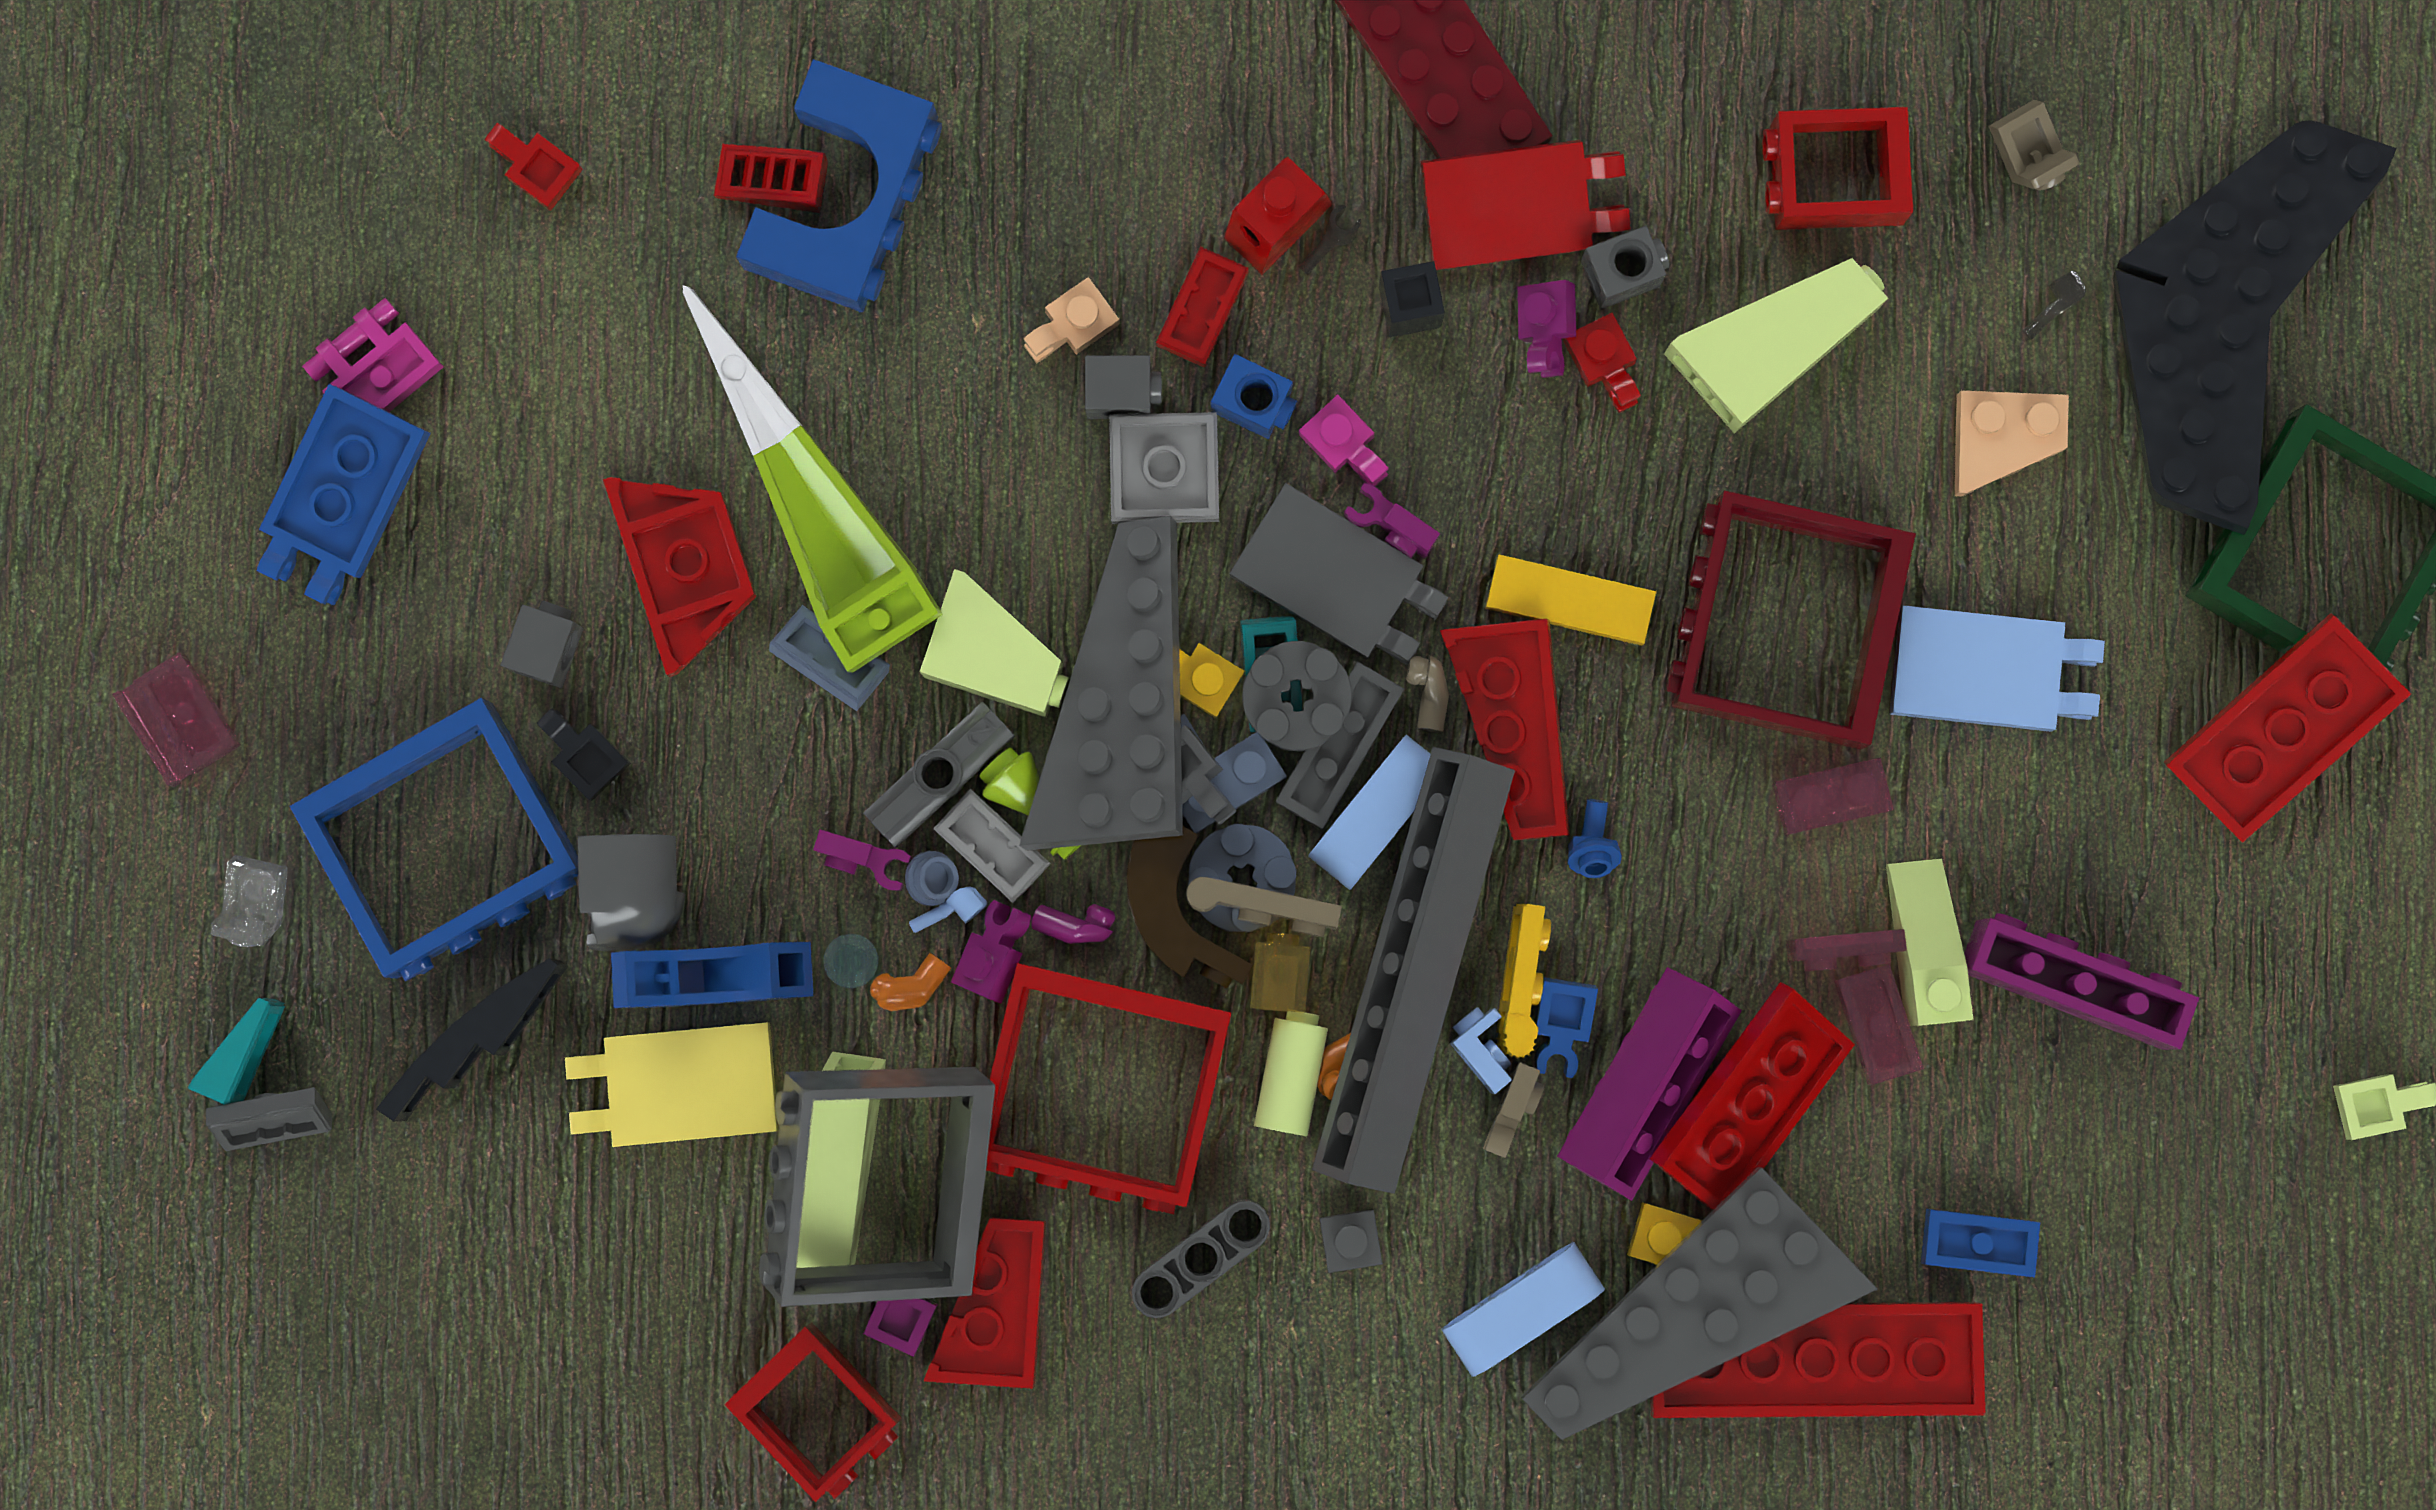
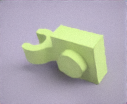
[2333,1074,2436,1140]

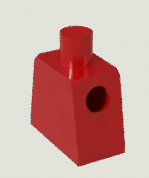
[1224,156,1333,275]

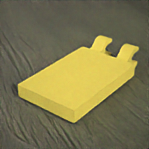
[565,1022,779,1147]

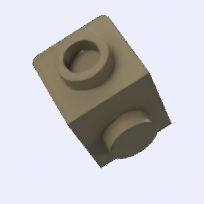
[1989,100,2079,190]

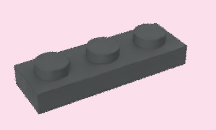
[1275,661,1404,830]

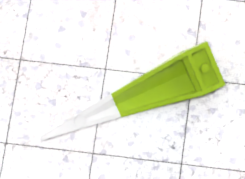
[683,286,943,673]

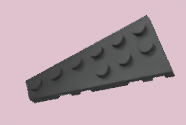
[1019,516,1183,851]
[1521,1167,1877,1440]

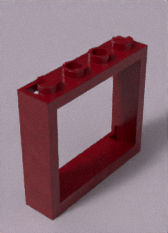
[1666,490,1916,750]

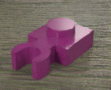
[951,900,1031,1004]

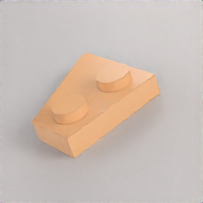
[1954,390,2069,496]

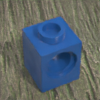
[1211,354,1297,439]

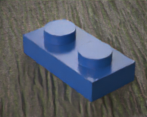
[1921,1209,2040,1278]

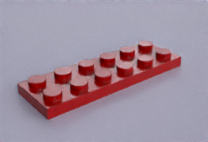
[1650,1302,1986,1418]

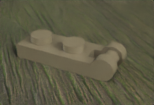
[1187,877,1342,937]

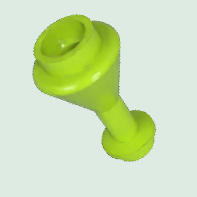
[979,747,1081,860]

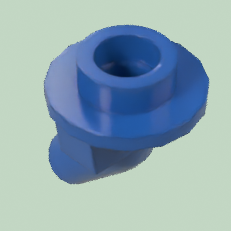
[1567,799,1622,878]

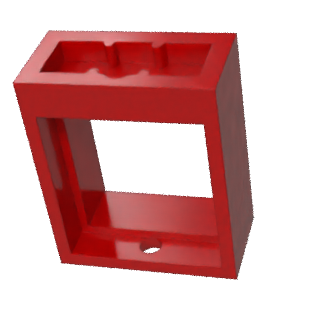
[1762,107,1913,230]
[724,1322,902,1502]

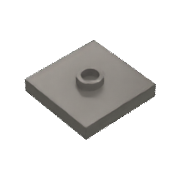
[1109,412,1219,524]

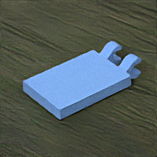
[1889,606,2105,732]

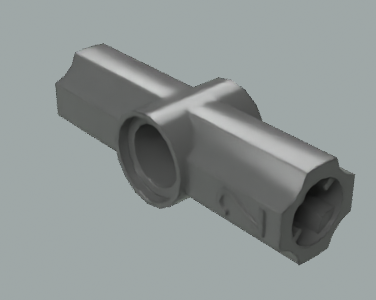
[863,701,1015,848]

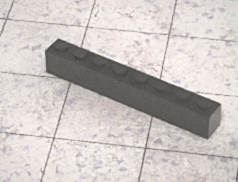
[1312,747,1515,1194]

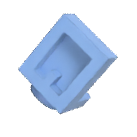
[1450,1007,1512,1094]

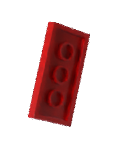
[2164,613,2411,843]
[1649,982,1855,1211]

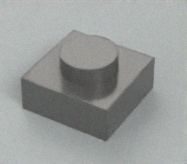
[1319,1209,1383,1273]

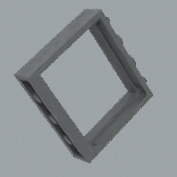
[759,1067,995,1307]

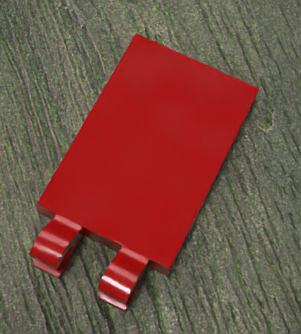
[1421,140,1631,270]

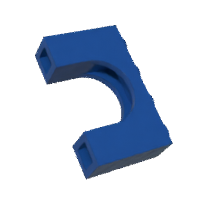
[736,59,942,313]

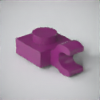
[1517,279,1576,378]
[1344,483,1440,559]
[813,829,912,891]

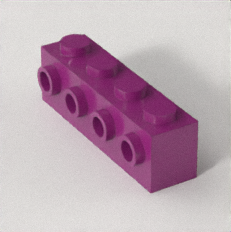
[1964,913,2199,1050]
[1557,967,1742,1201]

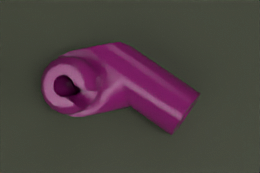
[1031,904,1116,943]

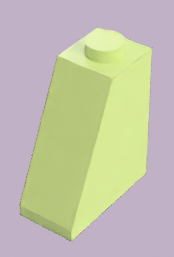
[920,569,1069,718]

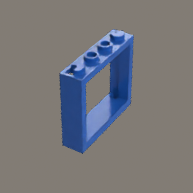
[289,698,578,982]

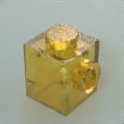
[1250,933,1311,1013]

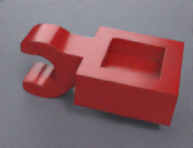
[484,123,583,211]
[1563,312,1641,413]

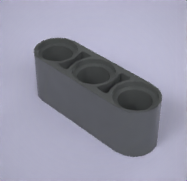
[1132,1199,1270,1318]

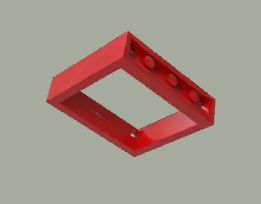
[986,963,1231,1214]

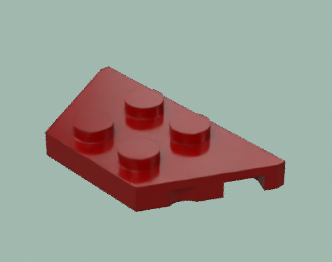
[603,477,757,677]

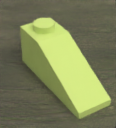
[1886,859,1974,1026]

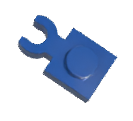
[1534,977,1598,1078]

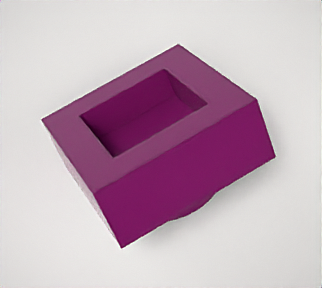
[863,1298,938,1356]

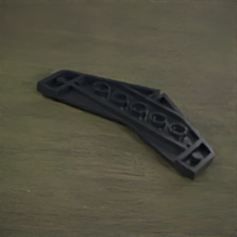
[2113,120,2397,535]

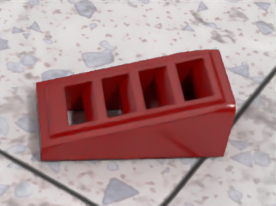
[714,144,828,213]

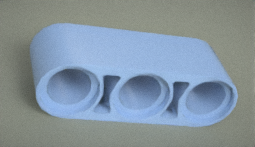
[1308,734,1431,890]
[1442,1242,1605,1377]

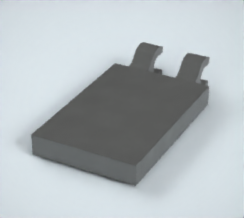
[1229,483,1448,666]

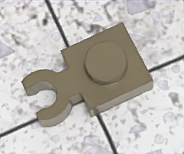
[1482,1062,1544,1158]

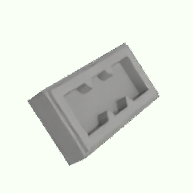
[933,789,1051,903]

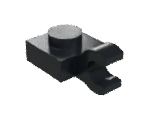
[536,708,631,801]

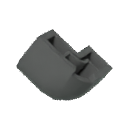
[578,834,686,951]

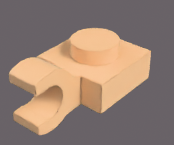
[1023,277,1120,363]

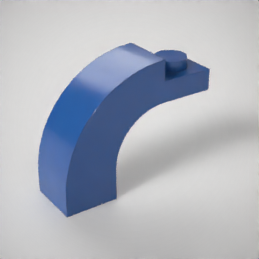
[611,942,813,1008]

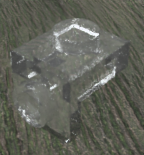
[211,855,288,947]

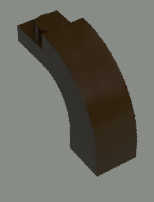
[1127,826,1253,989]

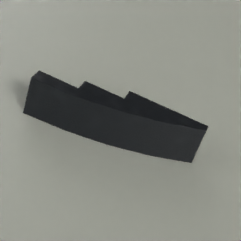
[376,958,568,1122]

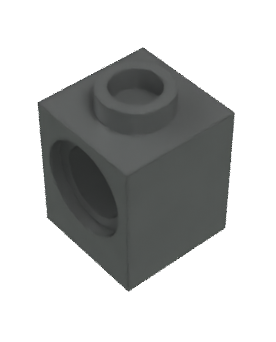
[1581,226,1669,310]
[1085,355,1162,419]
[500,601,584,689]

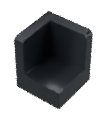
[1379,261,1445,338]

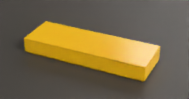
[1485,554,1656,646]

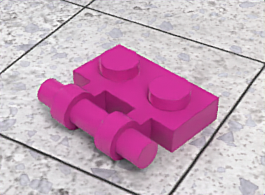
[302,298,444,412]

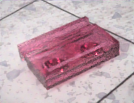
[112,652,241,787]

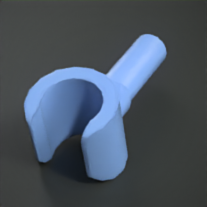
[909,886,987,933]

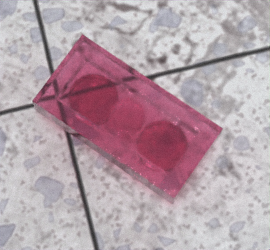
[1772,757,1894,836]
[1786,929,1907,972]
[1834,964,1924,1085]

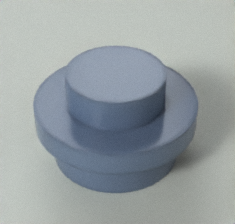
[905,851,959,906]

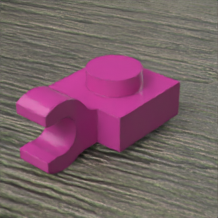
[1299,395,1389,487]

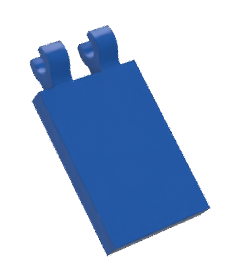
[256,384,431,605]

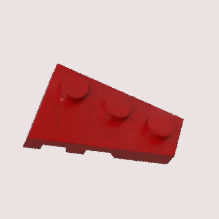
[923,1217,1046,1389]

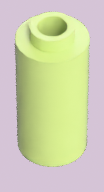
[1254,1009,1328,1136]

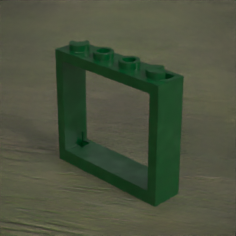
[2185,404,2436,672]

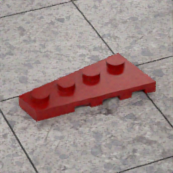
[1440,619,1570,841]

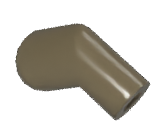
[1406,655,1449,733]

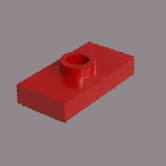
[1156,246,1249,368]

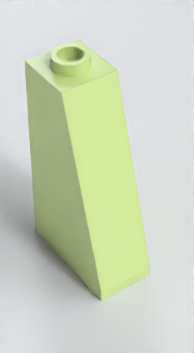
[1664,258,1888,434]
[796,1052,886,1268]

